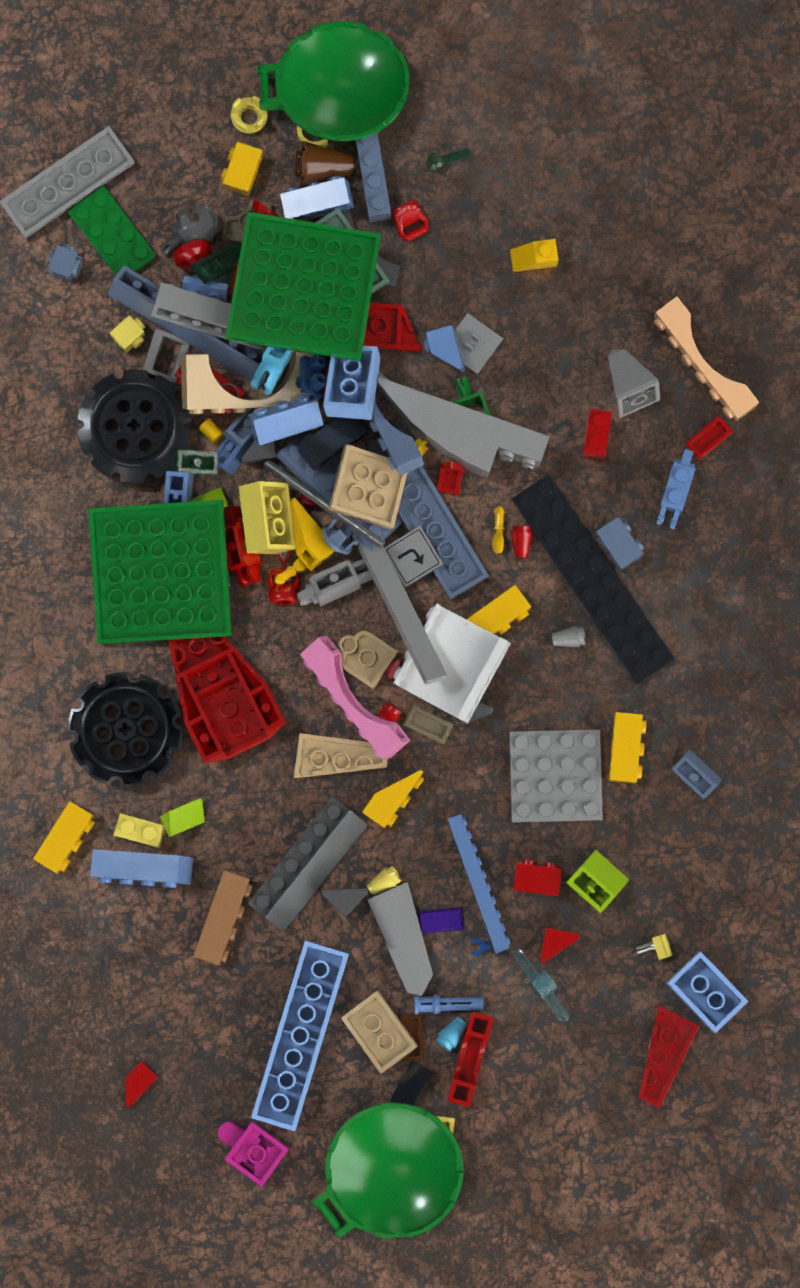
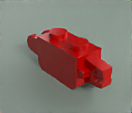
[225,506,262,587]

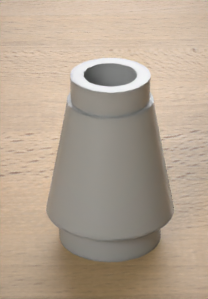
[552,625,586,647]

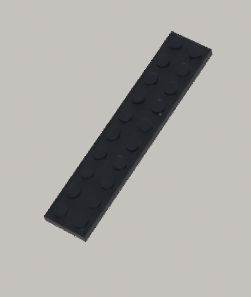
[511,474,675,685]

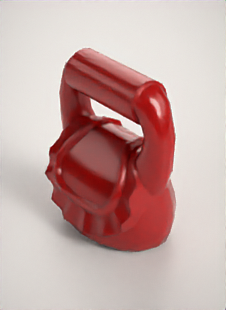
[391,199,429,242]
[267,568,301,605]

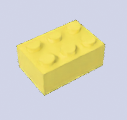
[239,481,297,554]

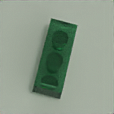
[191,241,242,284]

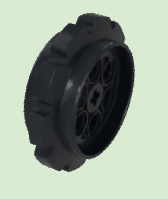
[77,369,192,485]
[67,672,184,788]

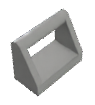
[143,329,190,385]

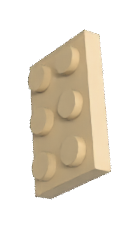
[341,991,419,1074]

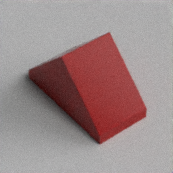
[539,928,581,963]

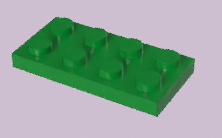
[68,186,157,276]

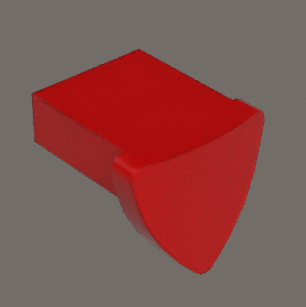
[437,462,466,496]

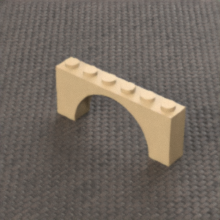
[181,352,319,414]

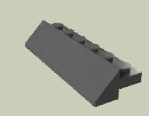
[247,796,368,932]

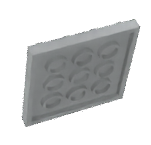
[509,730,603,823]

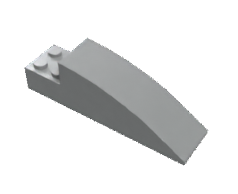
[377,377,550,479]

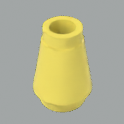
[367,866,402,896]

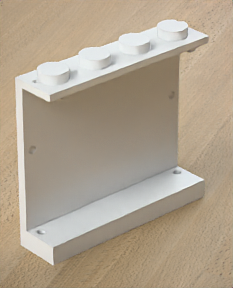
[393,604,511,724]

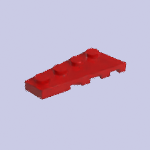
[639,1005,700,1109]

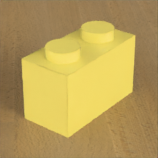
[114,813,165,848]

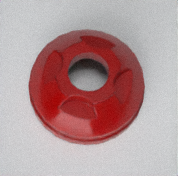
[172,240,212,272]

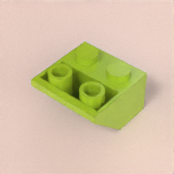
[566,849,629,914]

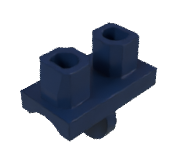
[296,355,326,399]

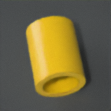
[199,418,223,444]

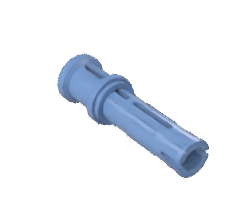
[414,994,483,1015]

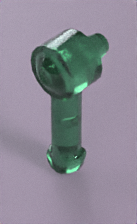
[426,148,471,172]

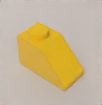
[510,239,559,272]

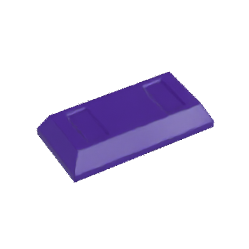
[417,907,464,934]

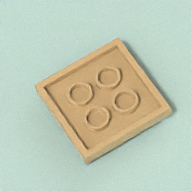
[328,444,407,530]

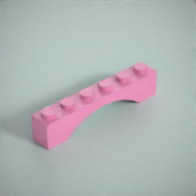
[300,636,410,760]

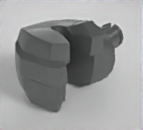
[158,204,220,258]

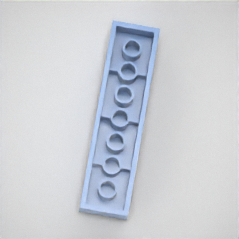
[251,941,349,1131]

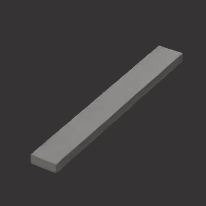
[352,533,447,685]

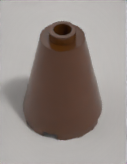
[295,141,357,186]

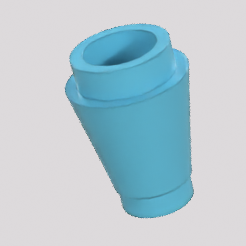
[435,1017,467,1052]

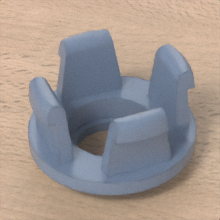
[322,517,361,554]

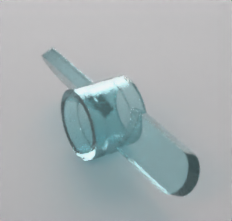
[513,949,569,1023]

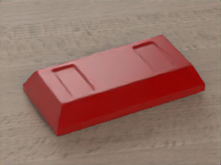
[685,415,733,460]

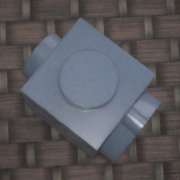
[48,244,83,282]

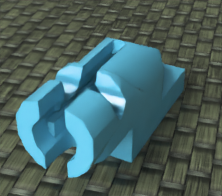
[251,346,293,395]

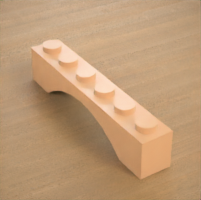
[654,297,759,422]

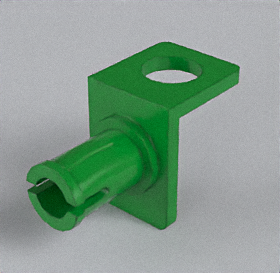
[453,377,491,416]

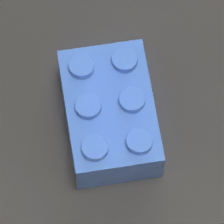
[323,346,381,420]
[666,951,748,1033]

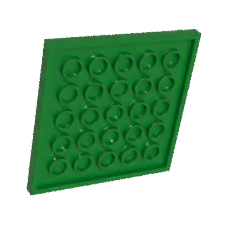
[226,212,381,361]
[88,500,232,644]

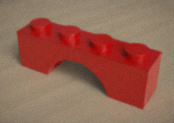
[447,1011,494,1107]

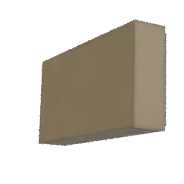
[403,705,454,745]

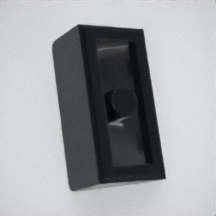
[389,1061,432,1105]

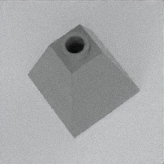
[608,349,660,418]

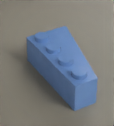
[90,849,193,888]

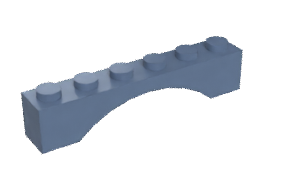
[366,345,424,476]

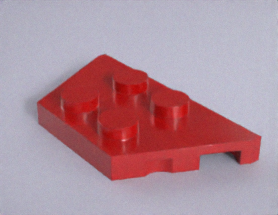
[363,303,421,352]

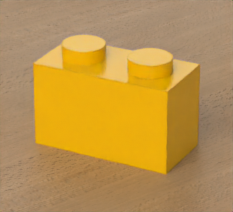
[221,142,263,197]

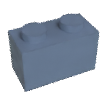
[595,517,644,571]

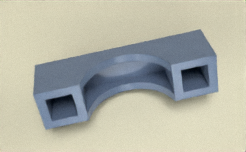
[355,133,391,223]

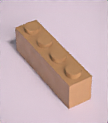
[193,870,253,966]

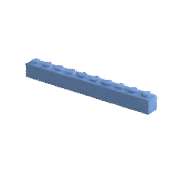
[448,814,511,953]

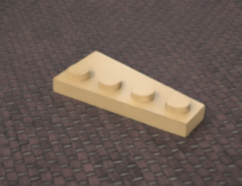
[294,733,388,779]

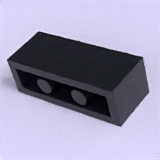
[297,417,370,471]

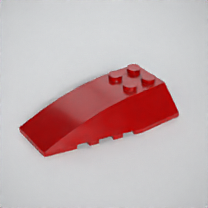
[168,636,286,764]

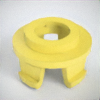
[231,96,268,134]

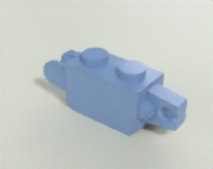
[656,449,695,529]

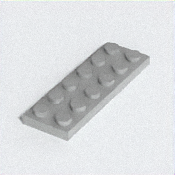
[0,126,135,239]

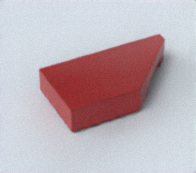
[125,1061,158,1108]

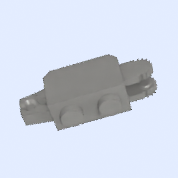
[297,559,373,607]

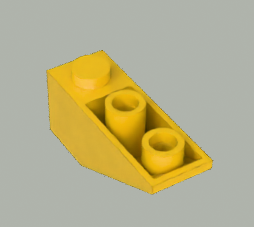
[290,497,336,571]
[362,770,424,829]

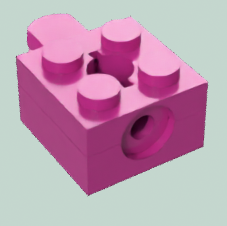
[218,1121,290,1187]

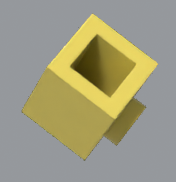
[110,315,146,353]

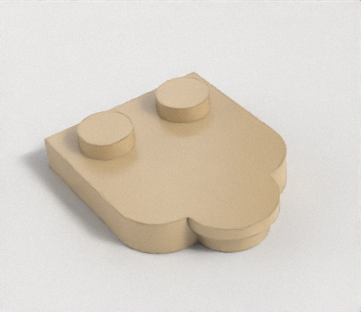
[338,631,399,690]

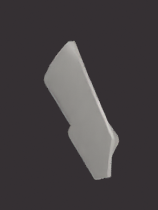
[367,883,433,996]

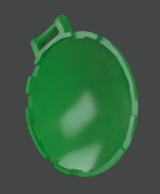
[257,21,409,141]
[310,1102,463,1239]

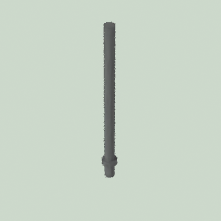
[264,460,385,549]

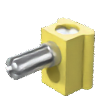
[636,933,673,960]

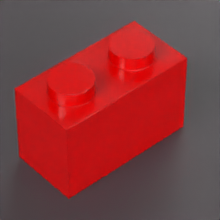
[582,408,612,460]
[512,859,562,897]

